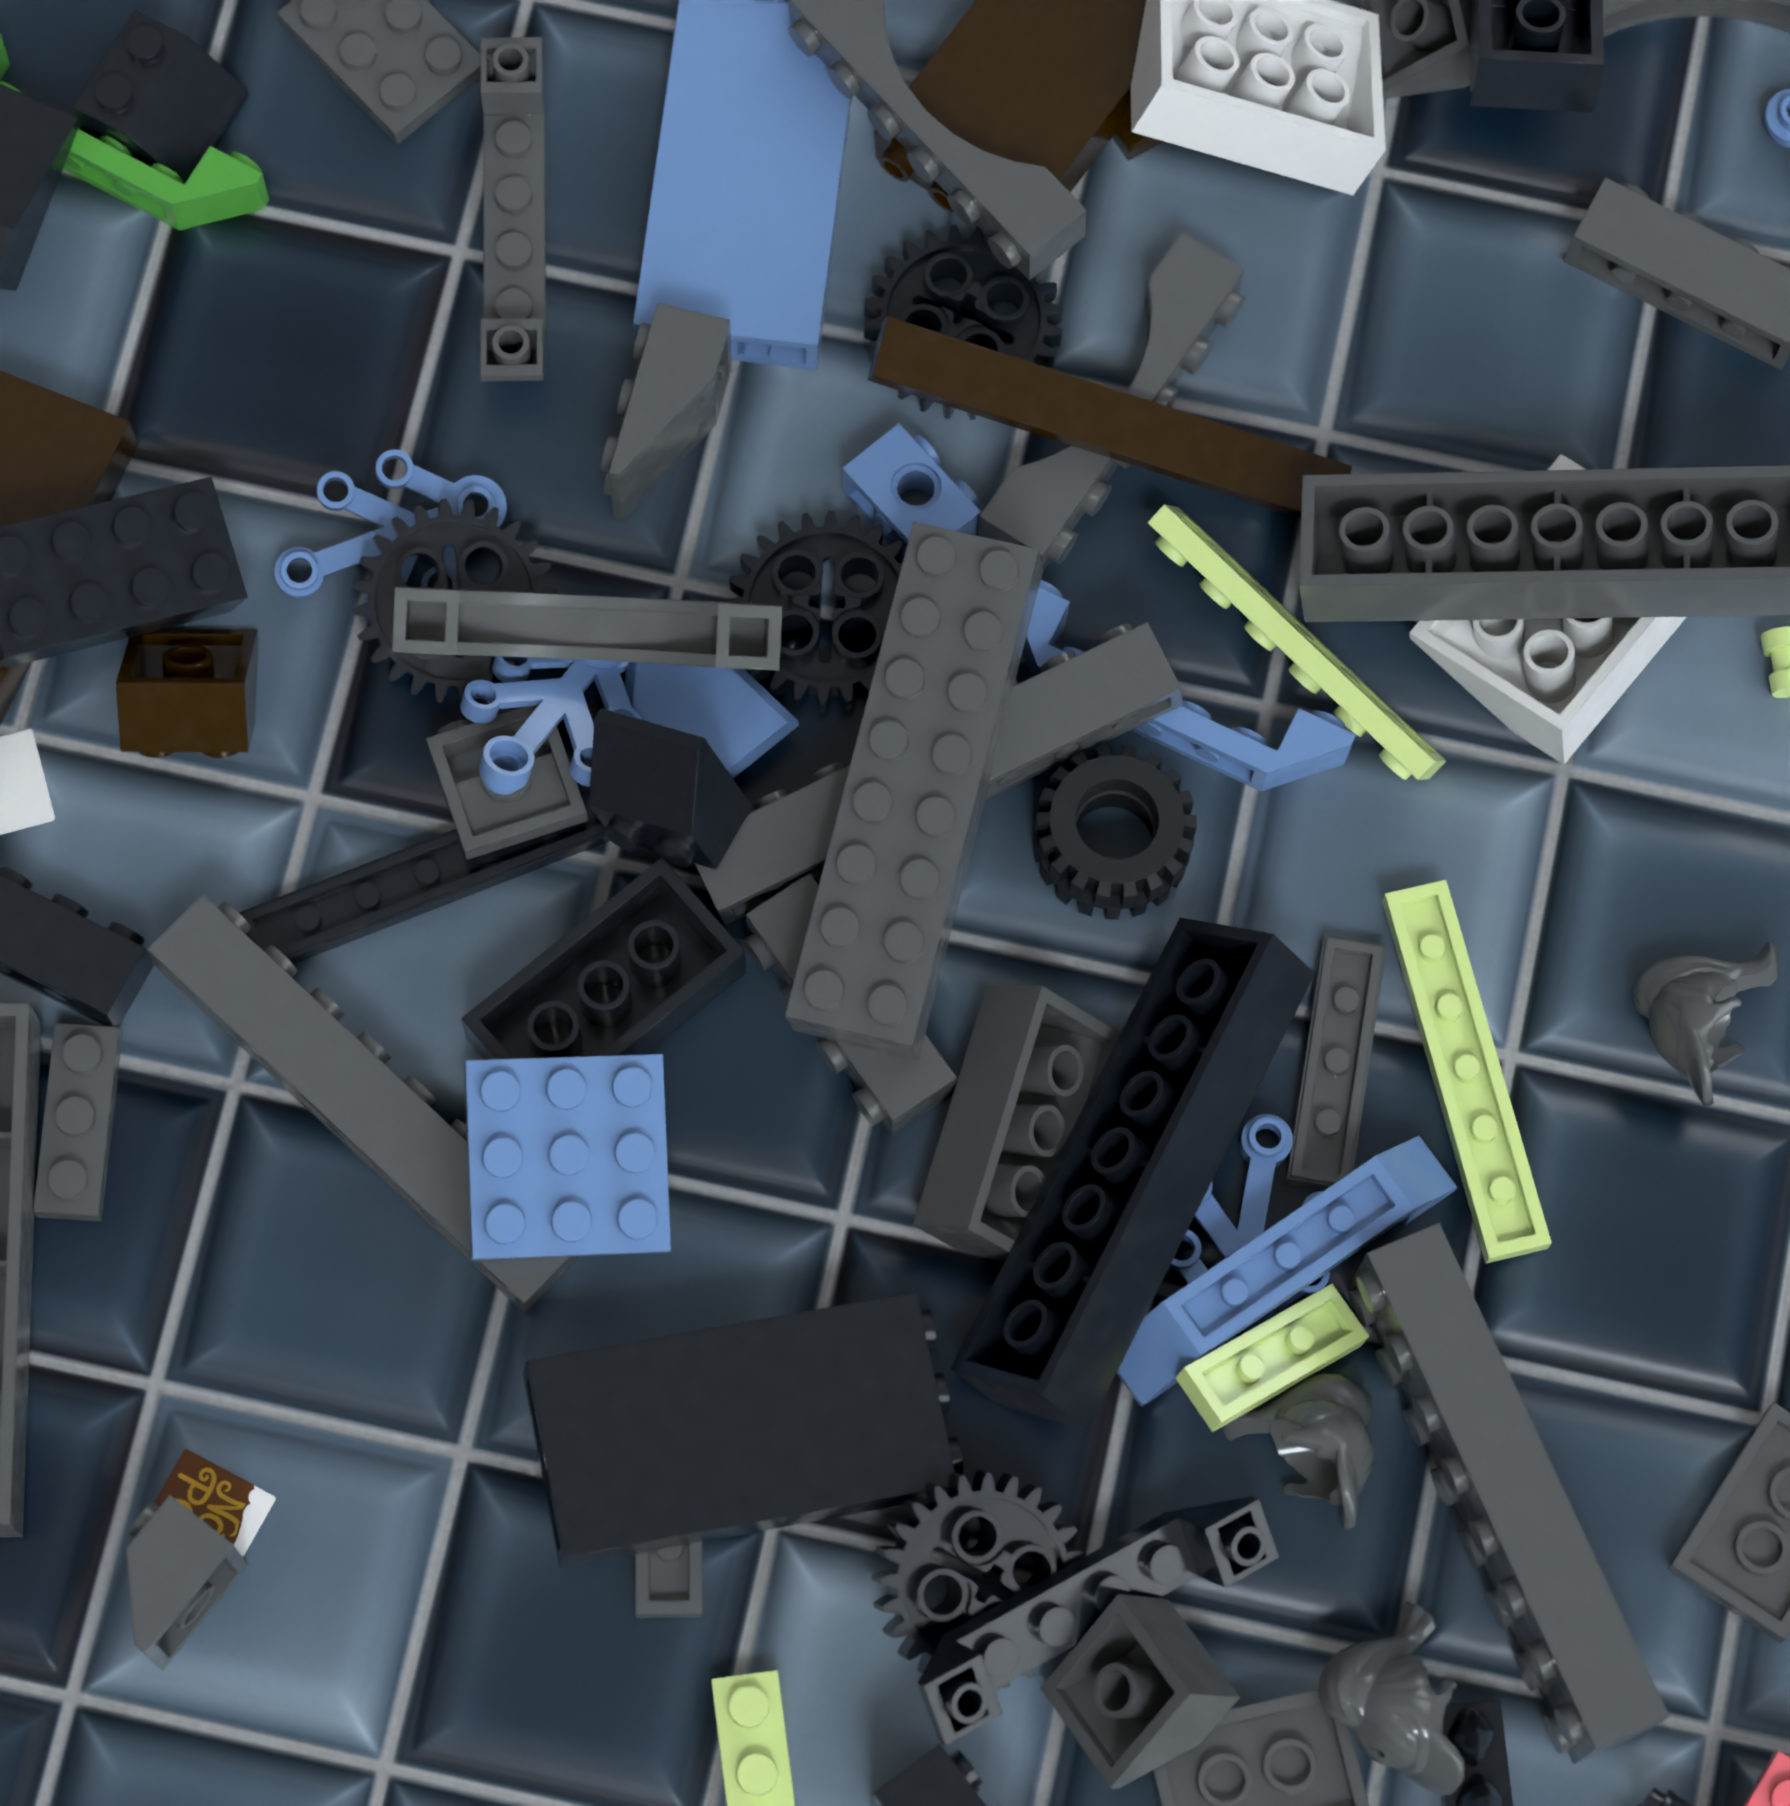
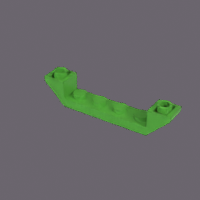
[0,33,269,231]

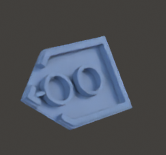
[624,662,799,778]

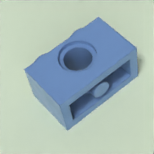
[841,423,981,559]

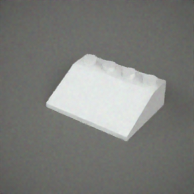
[1131,0,1386,195]
[1409,454,1686,765]

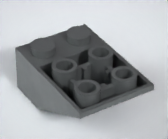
[601,302,732,521]

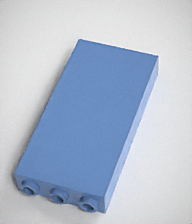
[633,0,853,370]

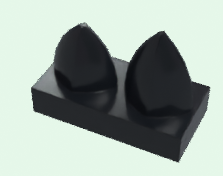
[1441,1700,1513,1806]

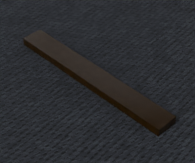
[868,316,1352,519]

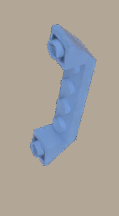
[1022,580,1356,791]
[1117,1136,1458,1407]

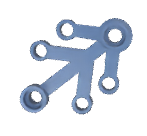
[274,449,507,625]
[460,656,642,795]
[1169,1114,1330,1350]

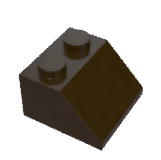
[116,629,258,758]

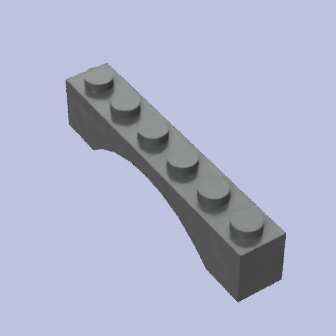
[788,0,1086,281]
[977,232,1245,571]
[392,586,782,671]

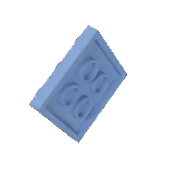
[464,1054,671,1261]

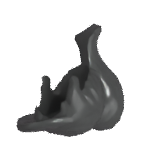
[1632,942,1780,1107]
[1221,1374,1374,1530]
[1318,1601,1465,1796]

